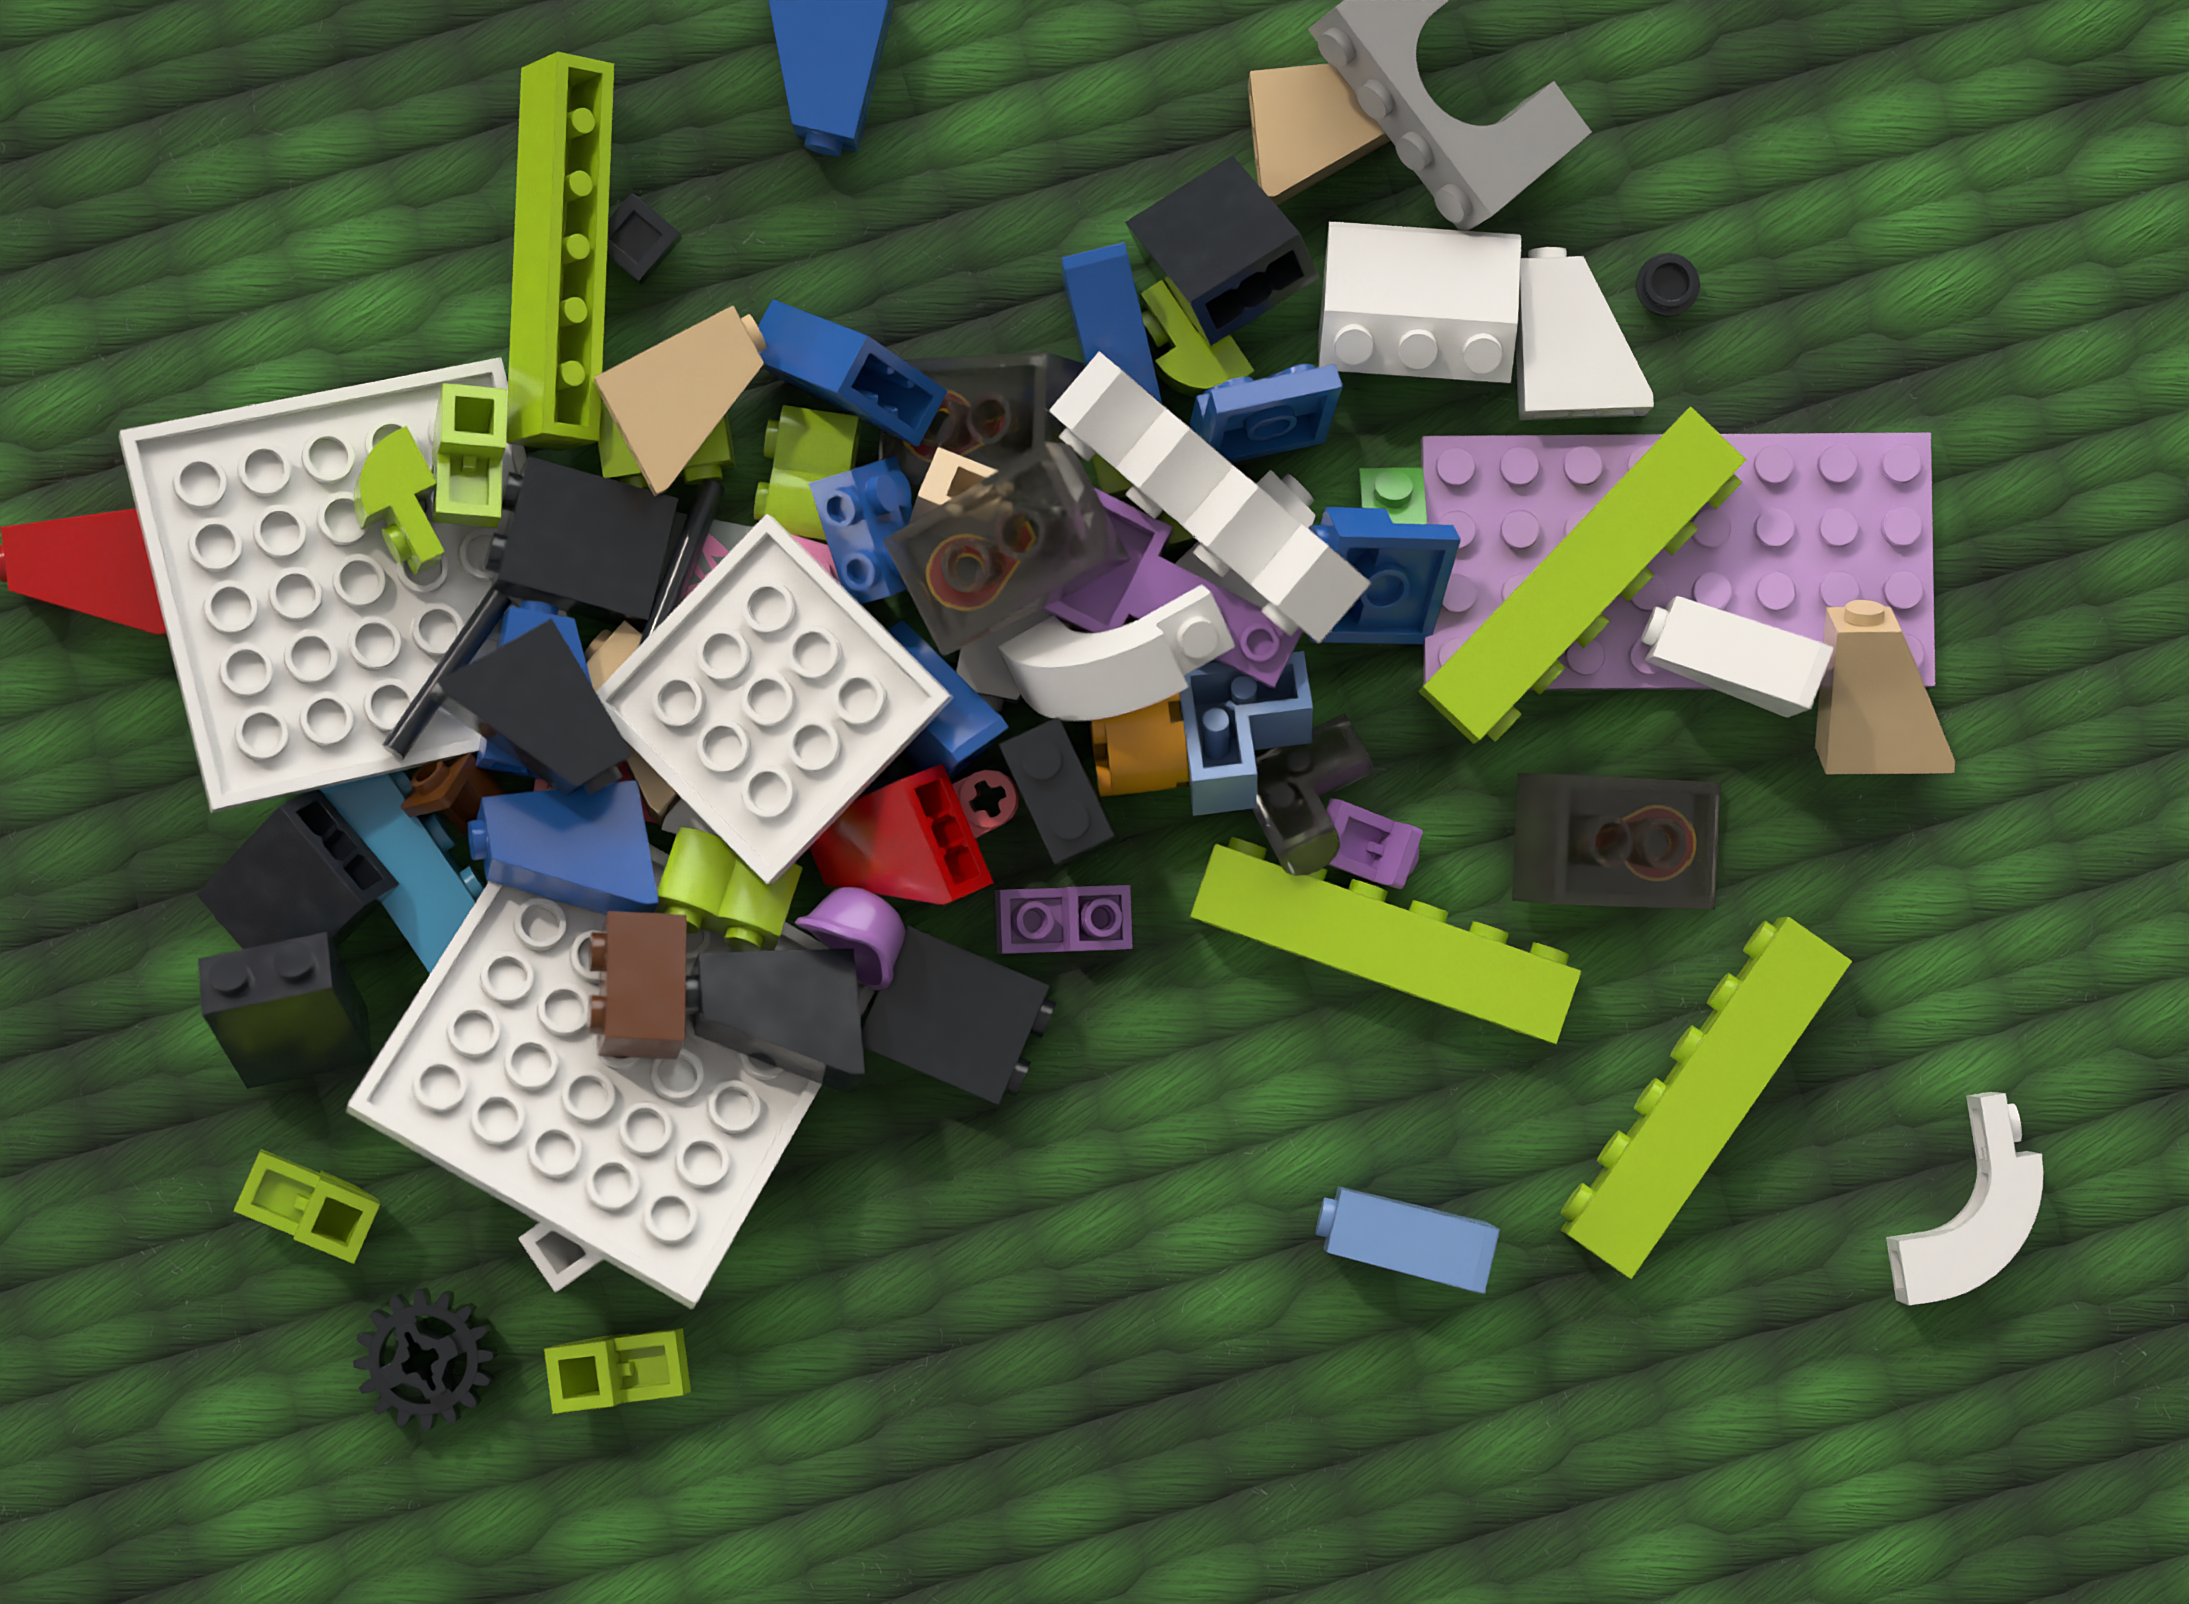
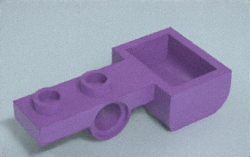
[1027,483,1303,689]

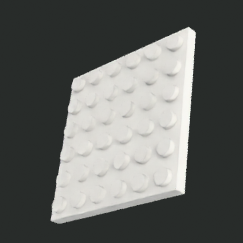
[119,357,567,813]
[346,787,876,1309]

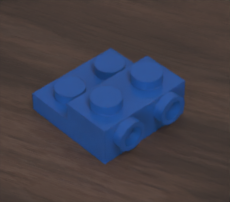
[1190,364,1343,463]
[809,456,930,604]
[1307,507,1461,644]

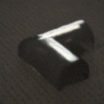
[1251,713,1374,876]

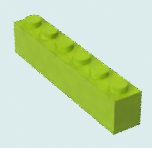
[506,52,614,451]
[1418,406,1747,744]
[1189,837,1581,1044]
[1560,917,1852,1279]

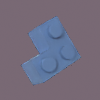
[1179,651,1313,816]

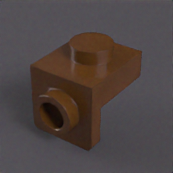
[401,753,507,835]

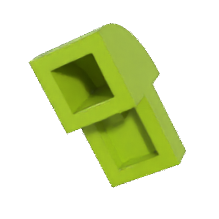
[1140,280,1255,398]
[431,383,507,528]
[354,425,445,576]
[234,1149,380,1264]
[544,1328,691,1414]

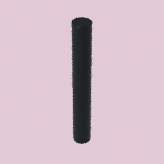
[637,479,725,648]
[382,588,512,760]

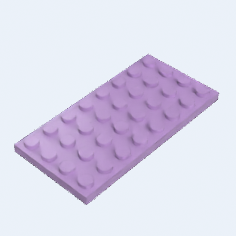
[1421,433,1935,691]

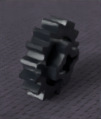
[353,1287,498,1430]

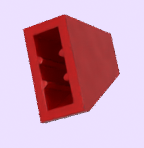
[0,508,168,639]
[809,763,994,905]

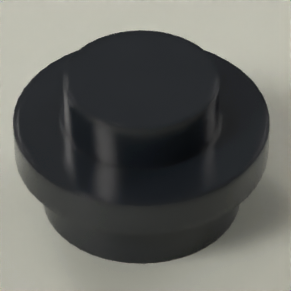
[1635,253,1700,317]

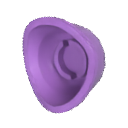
[795,887,906,991]

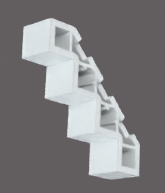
[1049,352,1371,643]

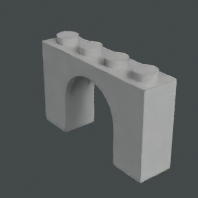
[1308,0,1592,231]

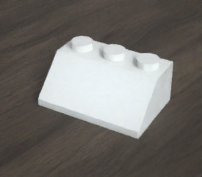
[1318,221,1521,383]

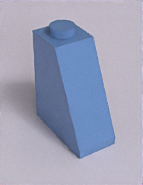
[1315,1186,1499,1294]

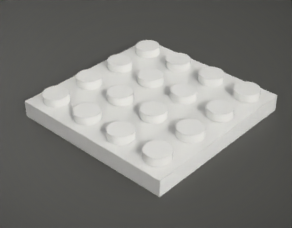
[596,514,954,884]

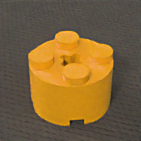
[1090,692,1189,797]

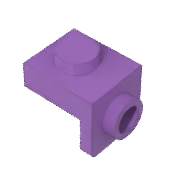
[1309,798,1423,889]

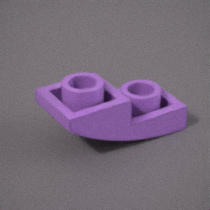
[995,885,1133,954]

